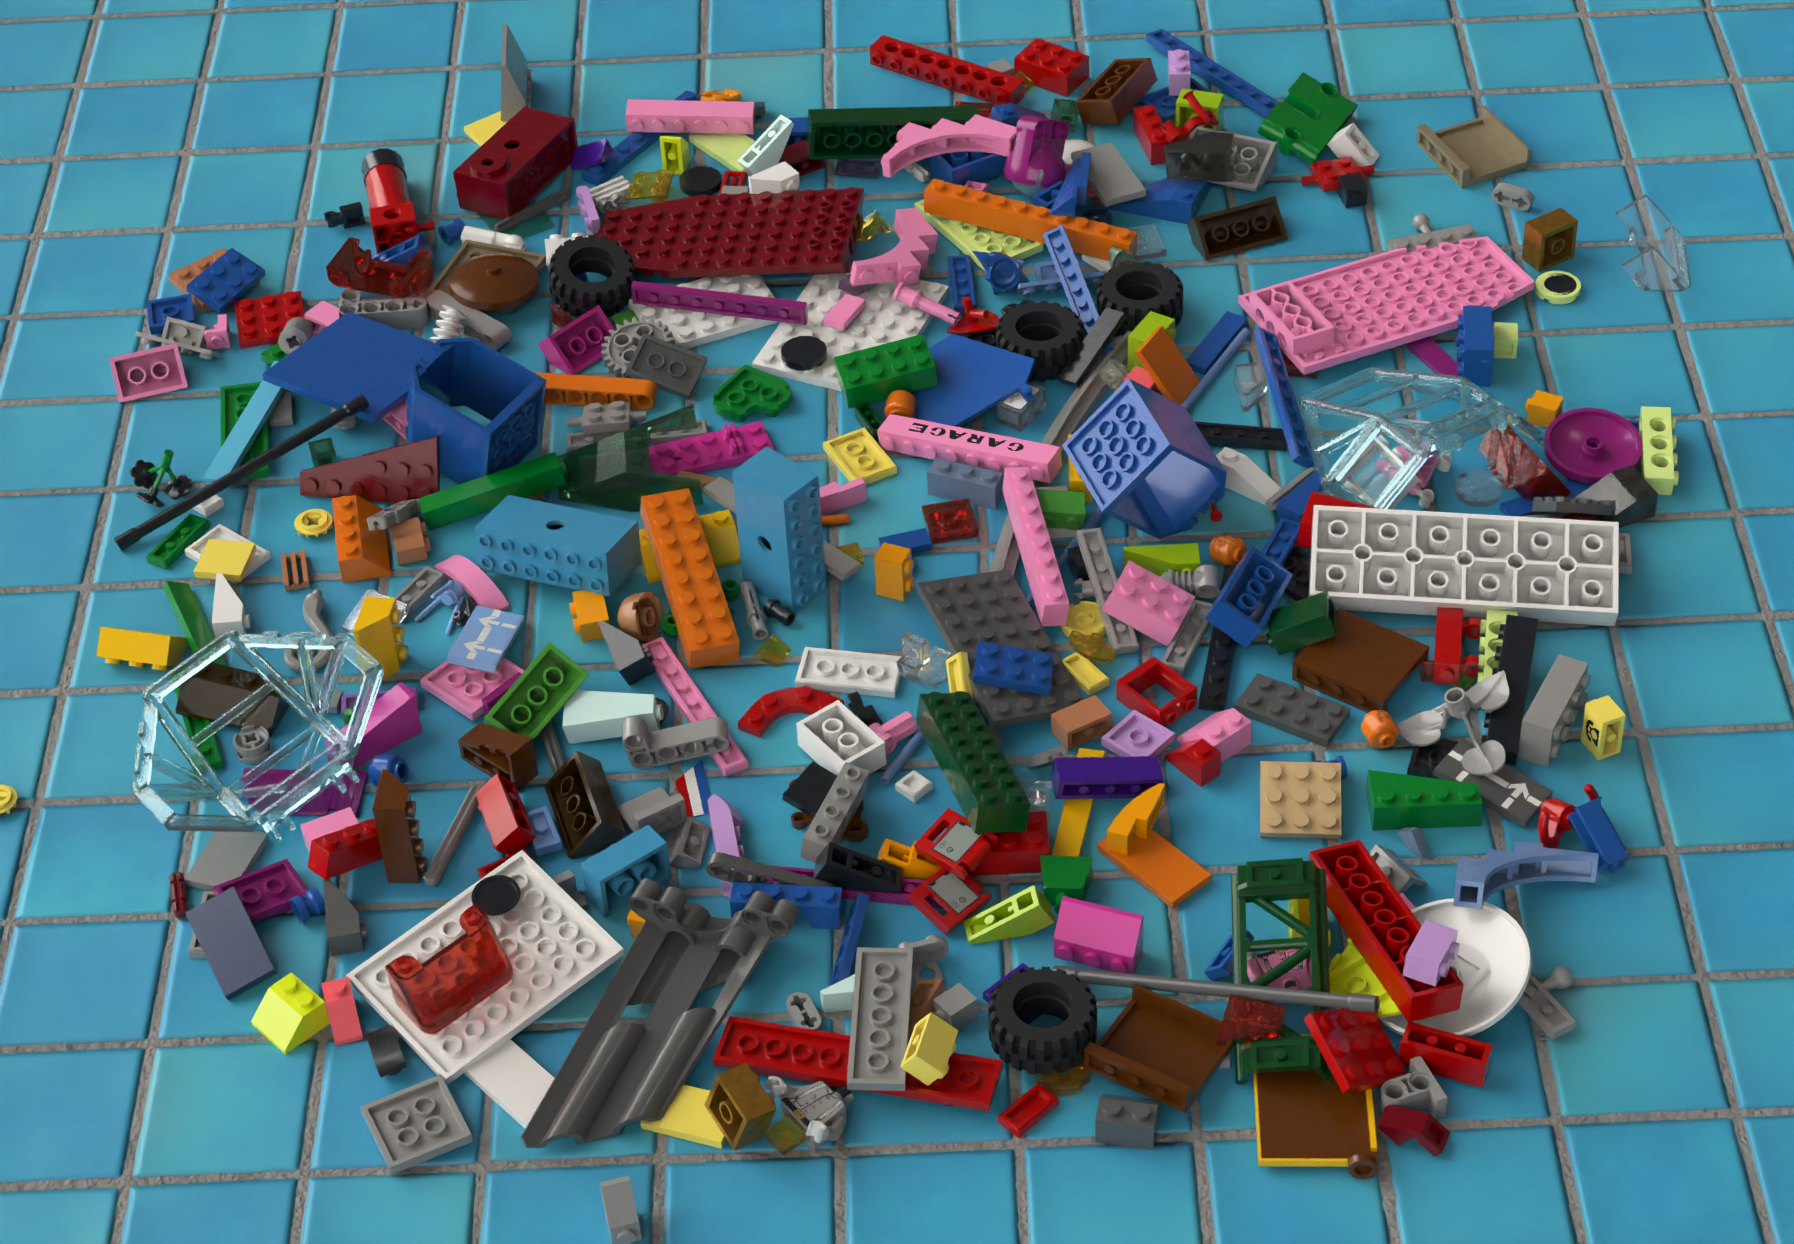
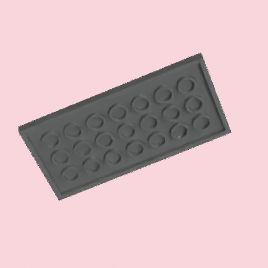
[916,569,1084,728]

